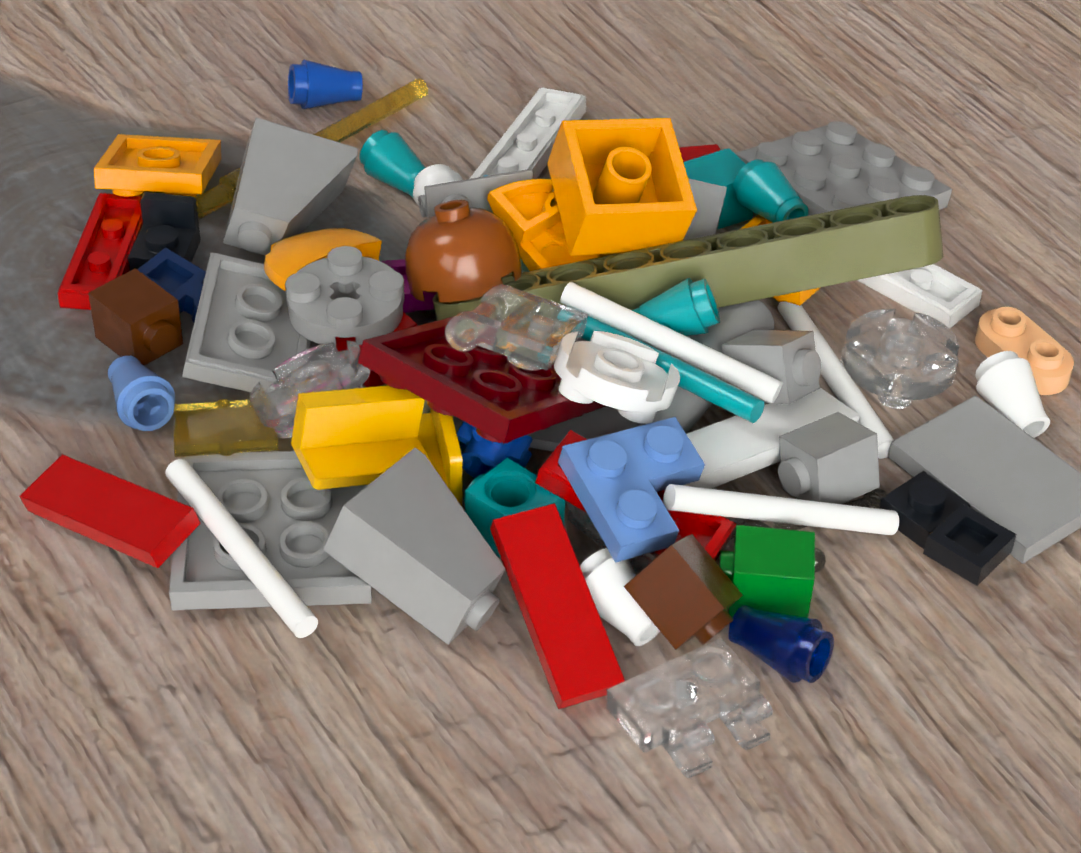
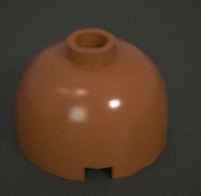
[405,200,522,303]

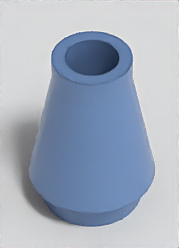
[108,355,175,431]

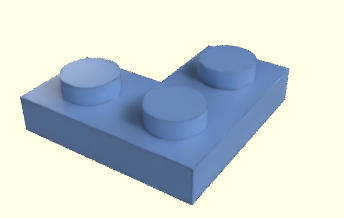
[558,417,705,563]

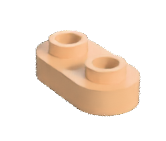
[975,307,1074,395]

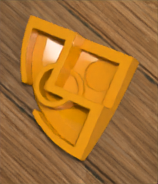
[487,179,612,271]
[264,228,382,291]

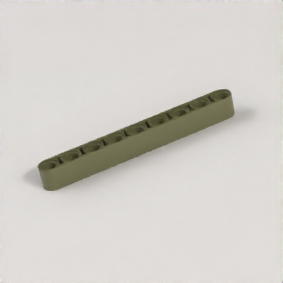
[433,195,944,343]

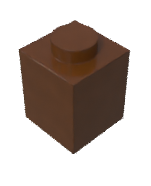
[88,268,183,366]
[624,534,743,650]

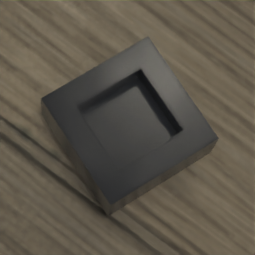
[880,471,971,549]
[923,503,1017,586]

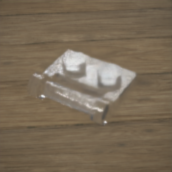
[445,284,589,370]

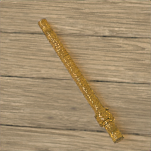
[195,78,428,218]

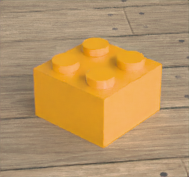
[547,118,697,255]

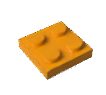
[94,134,221,197]

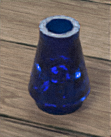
[728,605,834,683]

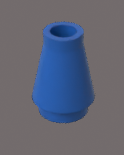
[288,59,363,109]

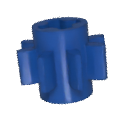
[456,421,533,478]

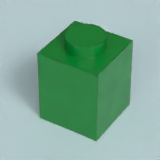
[719,525,815,625]

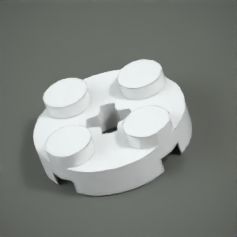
[554,331,680,424]

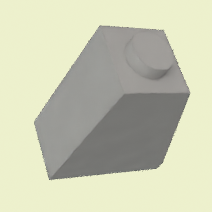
[223,117,358,255]
[323,448,505,645]

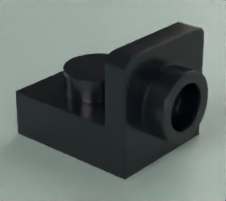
[128,192,201,271]

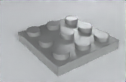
[735,121,952,216]
[169,451,372,610]

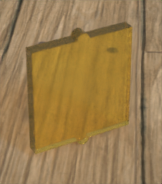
[173,398,279,457]

